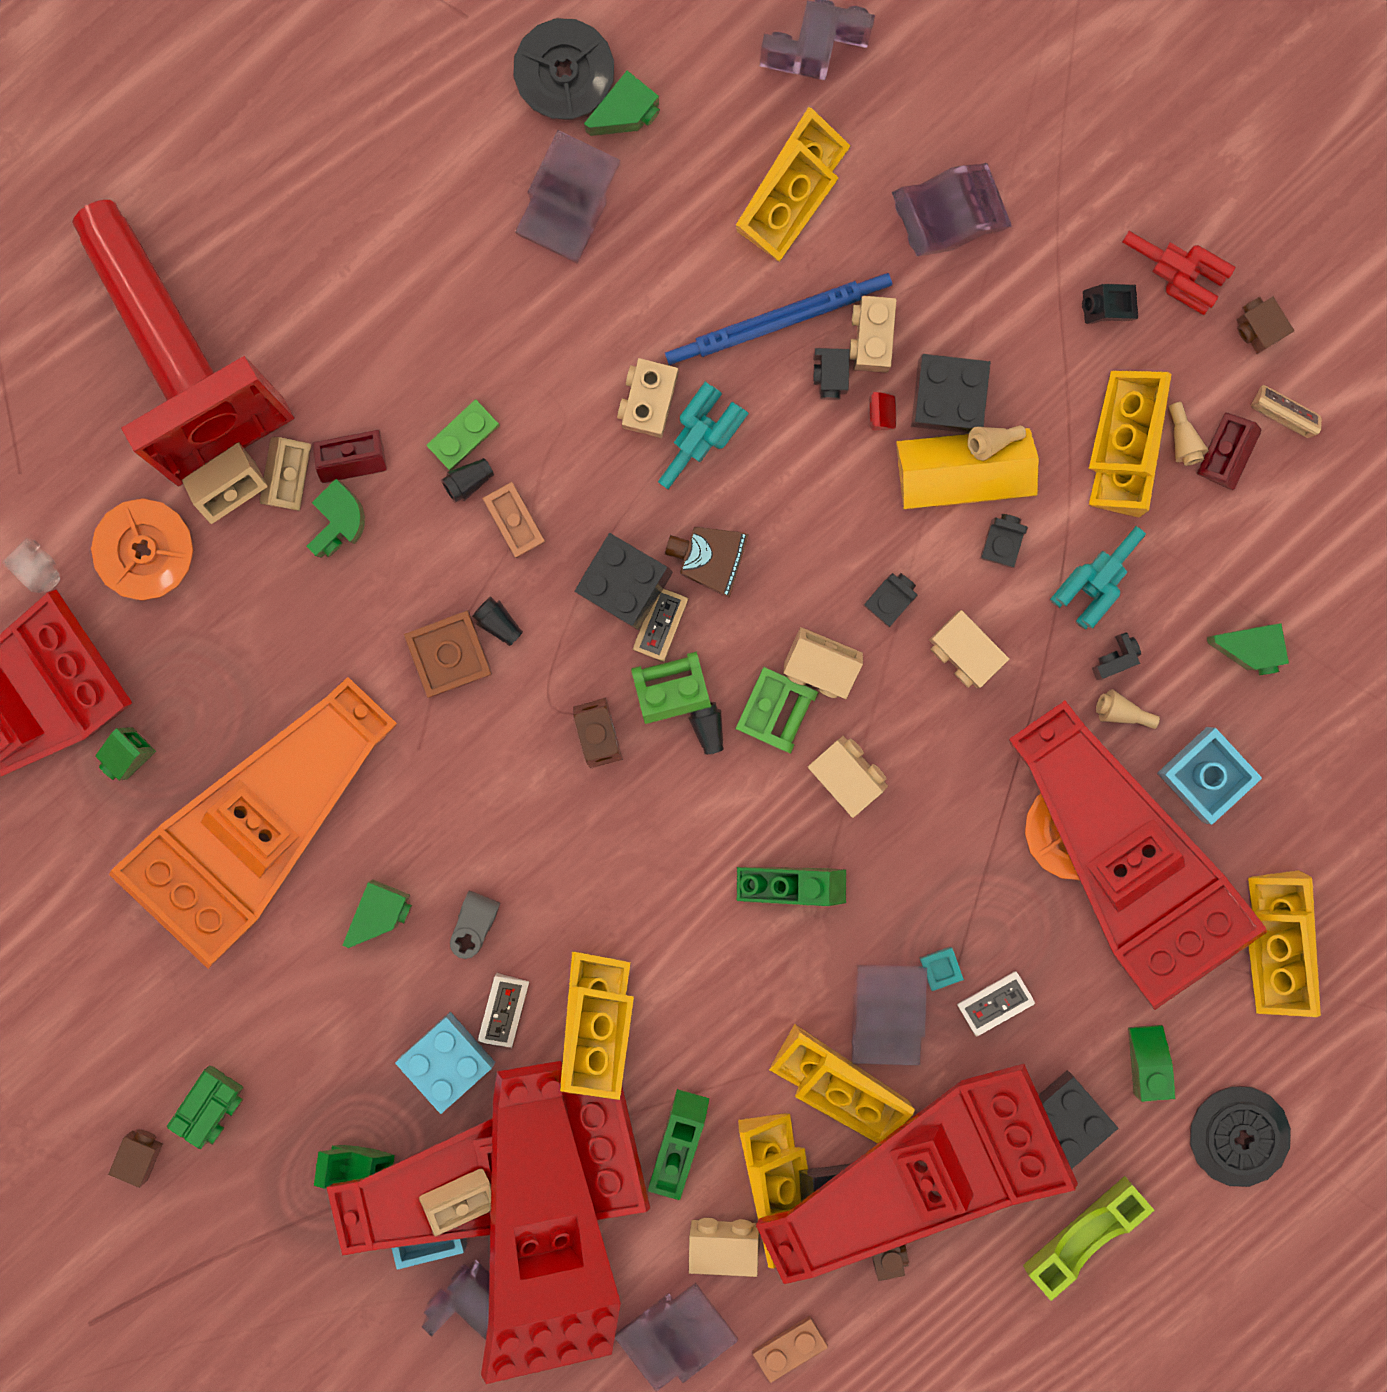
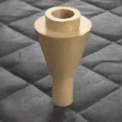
[1169,402,1209,466]
[968,425,1026,461]
[1096,689,1160,729]

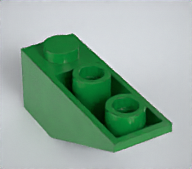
[737,867,846,906]

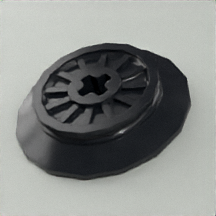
[513,18,614,120]
[1190,1086,1291,1187]

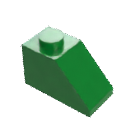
[584,71,660,136]
[1207,623,1289,675]
[95,727,156,781]
[342,880,412,948]
[1128,1025,1176,1102]

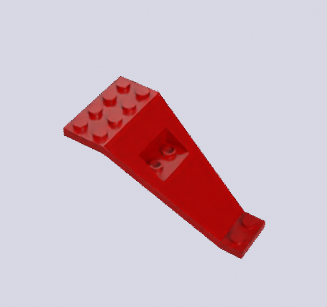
[0,589,132,777]
[1009,701,1267,1010]
[481,1061,621,1384]
[756,1064,1078,1284]
[327,1086,650,1256]

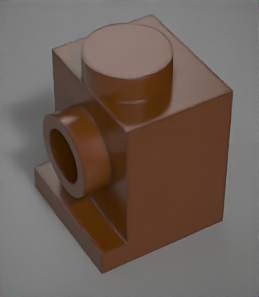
[872,1245,909,1281]

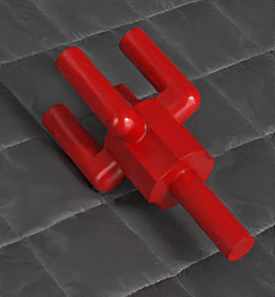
[1122,231,1236,315]

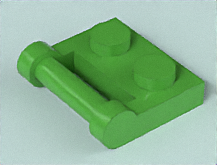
[631,651,711,724]
[735,667,819,754]

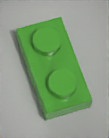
[426,399,500,471]

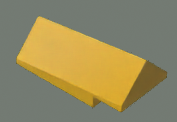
[736,107,850,262]
[1089,371,1172,518]
[896,428,1039,509]
[1248,870,1321,1017]
[560,952,634,1100]
[769,1024,915,1143]
[738,1113,808,1269]

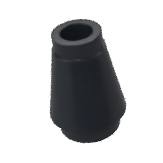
[441,458,494,503]
[472,596,523,646]
[688,702,724,755]

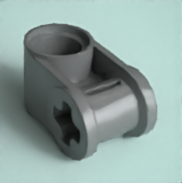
[450,890,501,959]

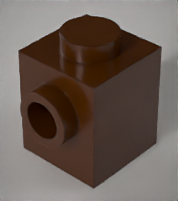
[1236,296,1294,354]

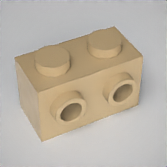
[849,296,896,373]
[617,358,679,438]
[182,442,268,524]
[929,610,1009,688]
[783,627,863,699]
[808,736,888,818]
[689,1218,759,1277]

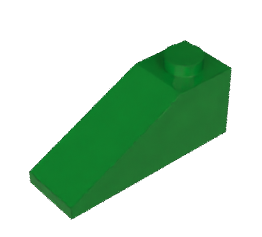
[648,1089,710,1200]

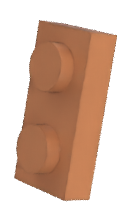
[482,482,545,558]
[752,1316,828,1383]

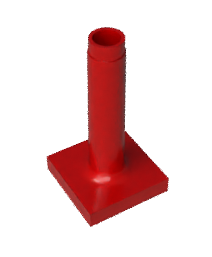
[72,200,295,487]

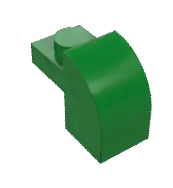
[306,479,365,558]
[314,1145,395,1189]

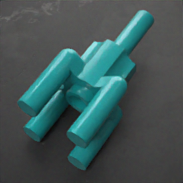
[658,381,749,490]
[1050,526,1146,630]

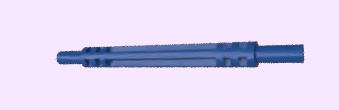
[665,273,892,365]

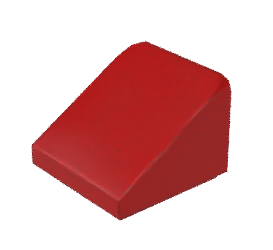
[869,392,896,430]

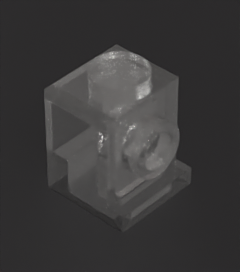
[2,538,60,593]

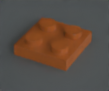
[404,610,492,698]

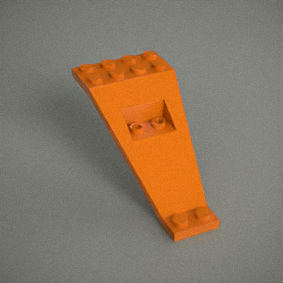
[109,677,397,969]

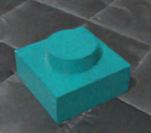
[919,946,964,991]

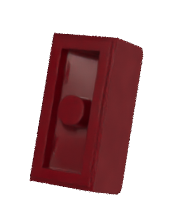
[1197,412,1261,490]
[313,430,387,483]

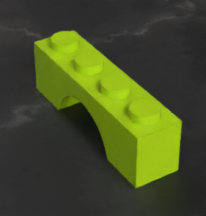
[1023,1176,1155,1301]

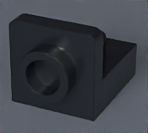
[1082,284,1138,324]
[980,514,1028,568]
[863,573,918,627]
[1092,632,1141,680]

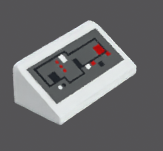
[957,971,1035,1037]
[478,973,529,1048]

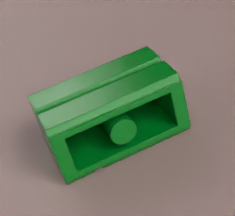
[166,1065,243,1149]

